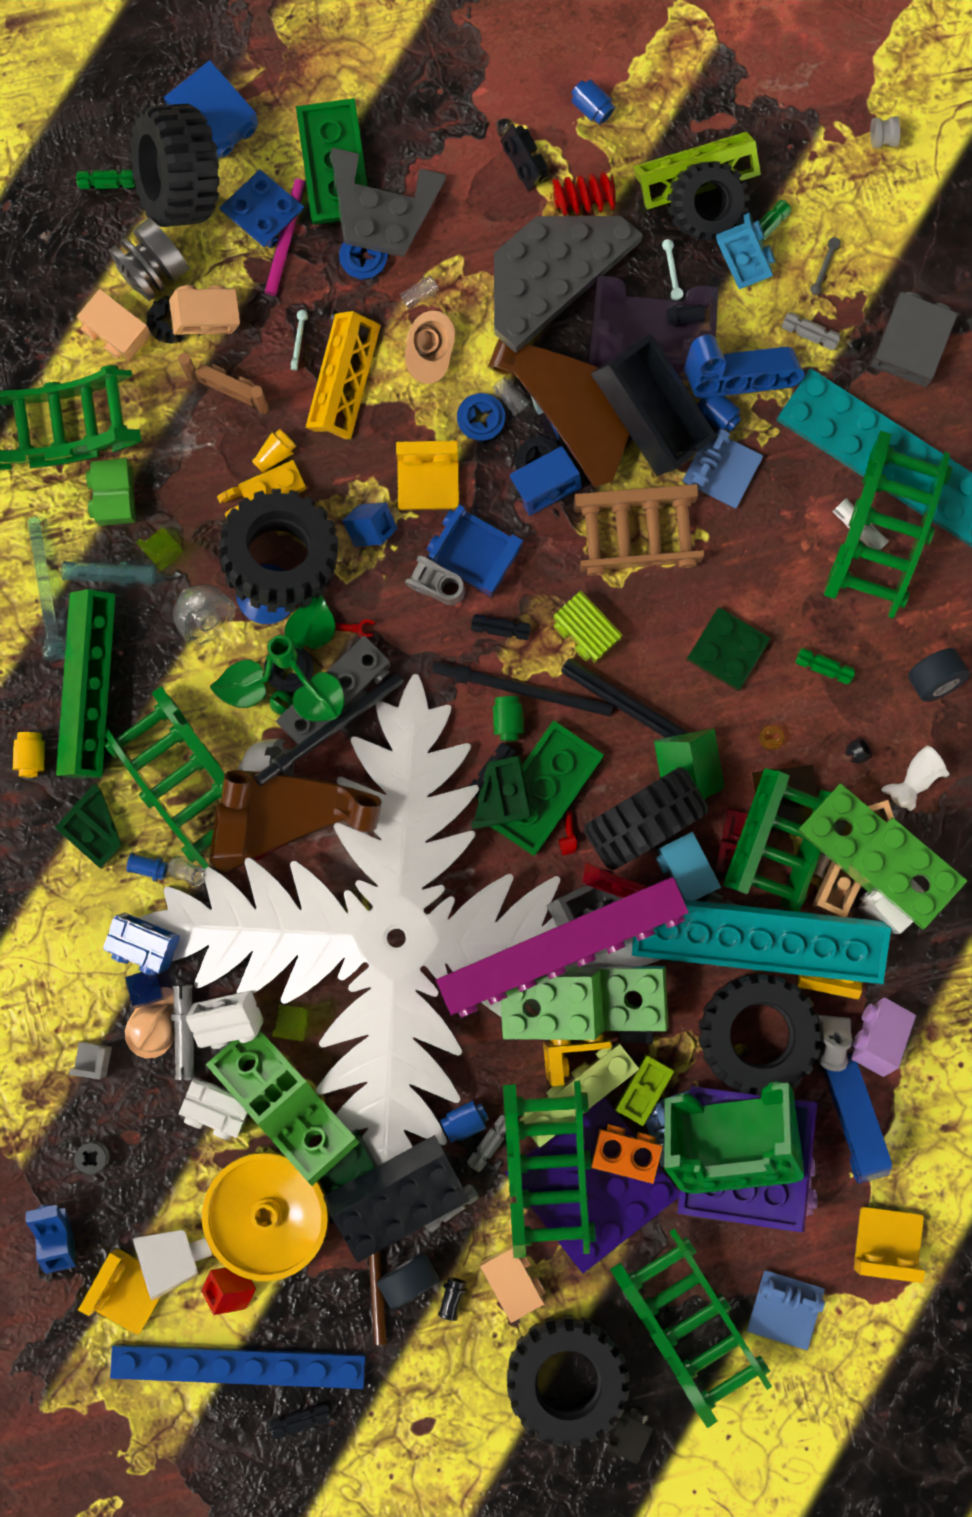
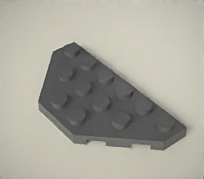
[494,216,643,353]

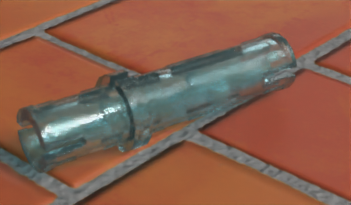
[61,561,156,586]

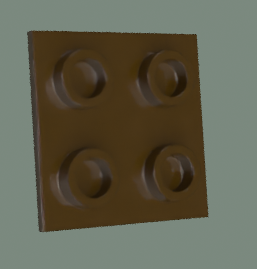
[752,765,818,832]

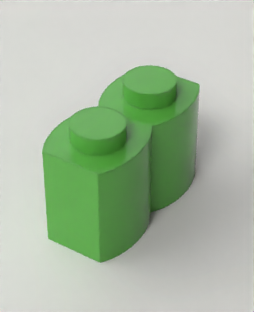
[86,458,136,526]

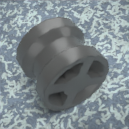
[74,1141,110,1175]

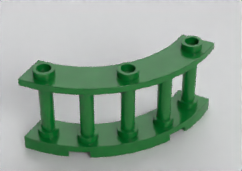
[0,365,142,471]
[824,430,953,619]
[104,686,225,870]
[503,1080,596,1258]
[610,1228,772,1428]

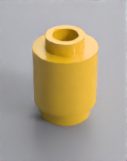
[13,732,45,778]

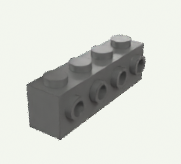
[276,636,391,744]

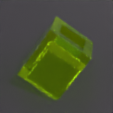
[136,527,184,571]
[272,1004,311,1041]

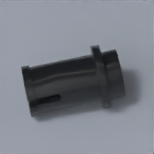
[666,303,705,328]
[438,1277,468,1321]

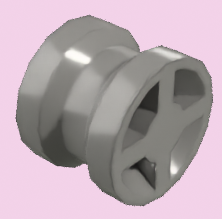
[870,116,900,148]

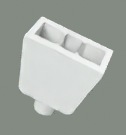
[133,1230,212,1301]

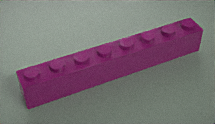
[436,877,689,1018]

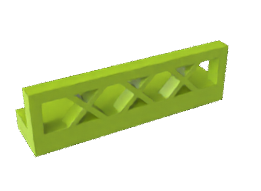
[633,132,761,210]

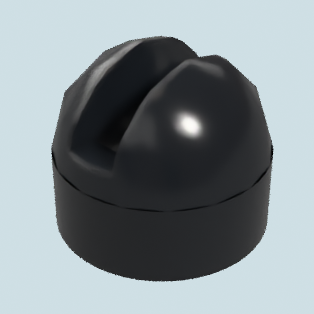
[846,737,873,764]

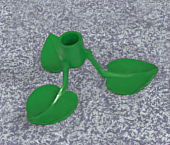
[210,595,345,722]

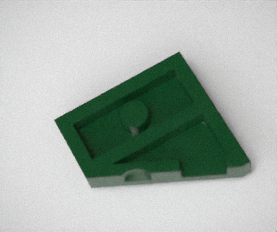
[471,756,532,830]
[55,783,123,869]

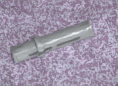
[171,984,195,1080]

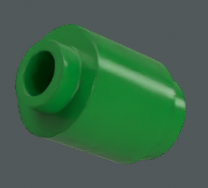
[492,696,525,742]

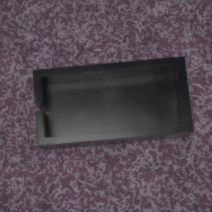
[591,333,717,476]
[323,1135,470,1263]

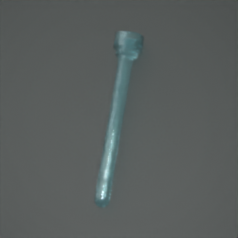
[28,517,66,661]

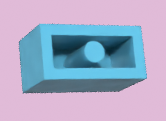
[655,832,721,901]

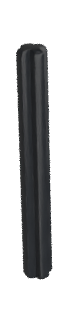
[561,658,690,738]

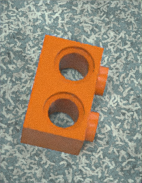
[591,1124,663,1184]

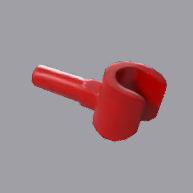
[335,619,375,639]
[558,811,577,856]

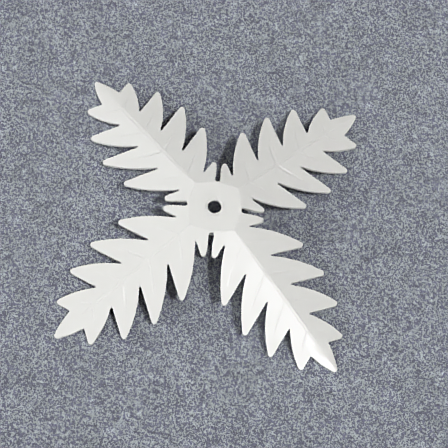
[139,674,661,1166]

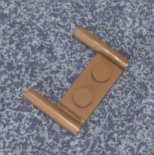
[178,353,269,414]

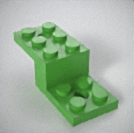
[798,783,967,930]
[501,966,669,1040]
[206,1030,360,1186]

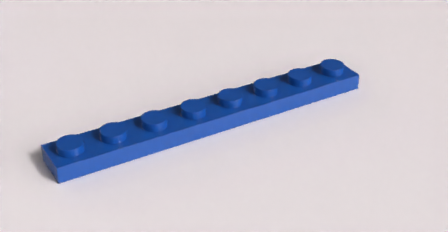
[110,1344,365,1389]

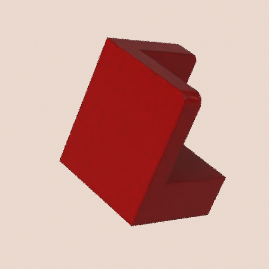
[201,1267,256,1316]

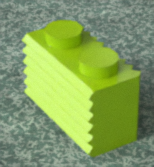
[553,591,623,663]

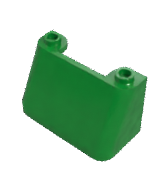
[664,1081,804,1194]

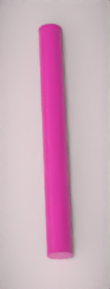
[265,178,306,296]

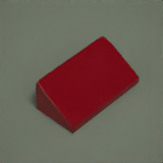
[583,862,649,898]

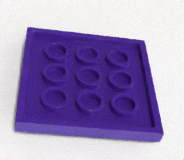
[677,1087,817,1233]
[505,1097,679,1274]

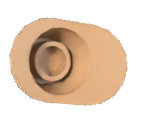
[405,310,455,384]
[125,987,175,1059]

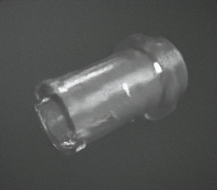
[399,275,439,311]
[492,376,529,417]
[168,856,206,887]

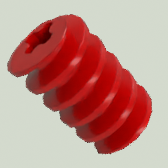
[552,172,616,216]

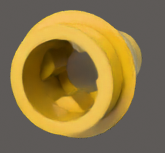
[252,428,297,473]

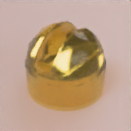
[759,725,784,750]

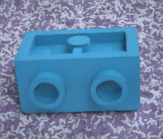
[716,213,775,289]

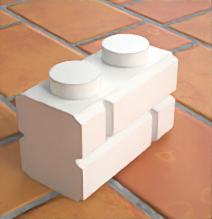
[186,991,263,1049]
[179,1077,249,1141]

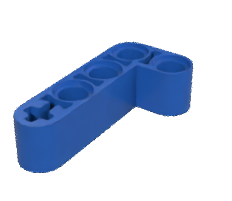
[684,335,805,398]
[822,1052,892,1184]

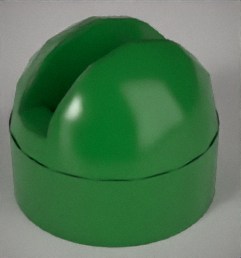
[269,690,293,715]

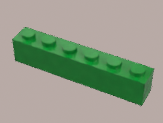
[56,589,115,779]

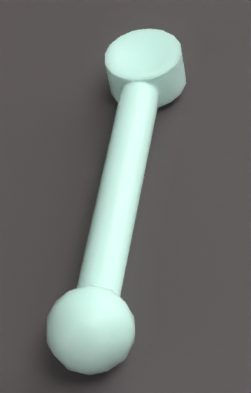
[662,239,683,301]
[291,309,308,371]

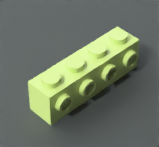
[520,1043,639,1147]

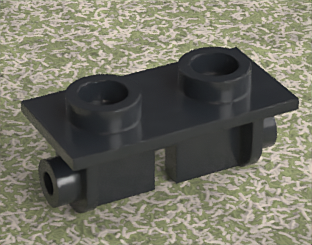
[500,124,551,192]

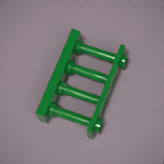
[723,768,832,912]

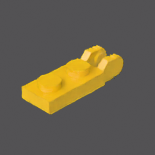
[217,460,306,518]

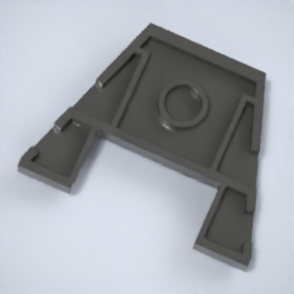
[330,148,446,257]

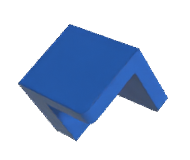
[342,502,398,546]

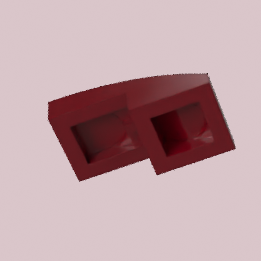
[715,808,749,874]

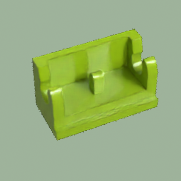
[614,1054,674,1126]

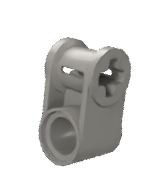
[405,556,465,606]
[818,1015,853,1071]

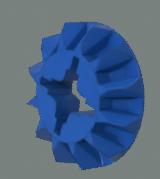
[339,242,387,281]
[457,393,505,442]

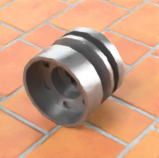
[108,218,190,301]

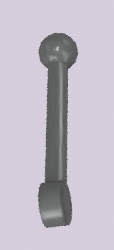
[810,237,840,295]

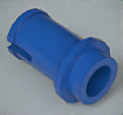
[126,853,168,882]

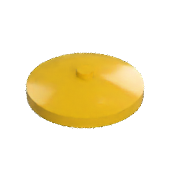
[202,1152,329,1281]

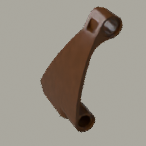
[488,339,629,488]
[209,770,382,874]

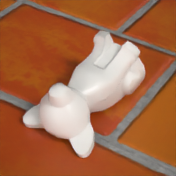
[881,745,949,811]

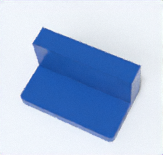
[510,447,582,516]

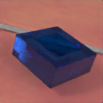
[125,972,165,1009]

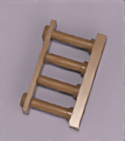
[574,484,704,576]

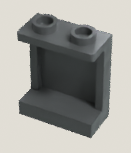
[870,292,958,388]

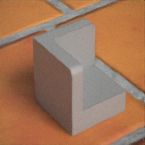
[69,1042,112,1080]

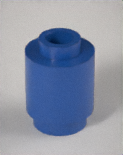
[571,79,616,125]
[697,396,742,432]
[440,1100,489,1143]

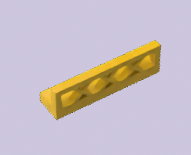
[305,311,381,439]

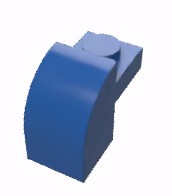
[25,1205,77,1274]

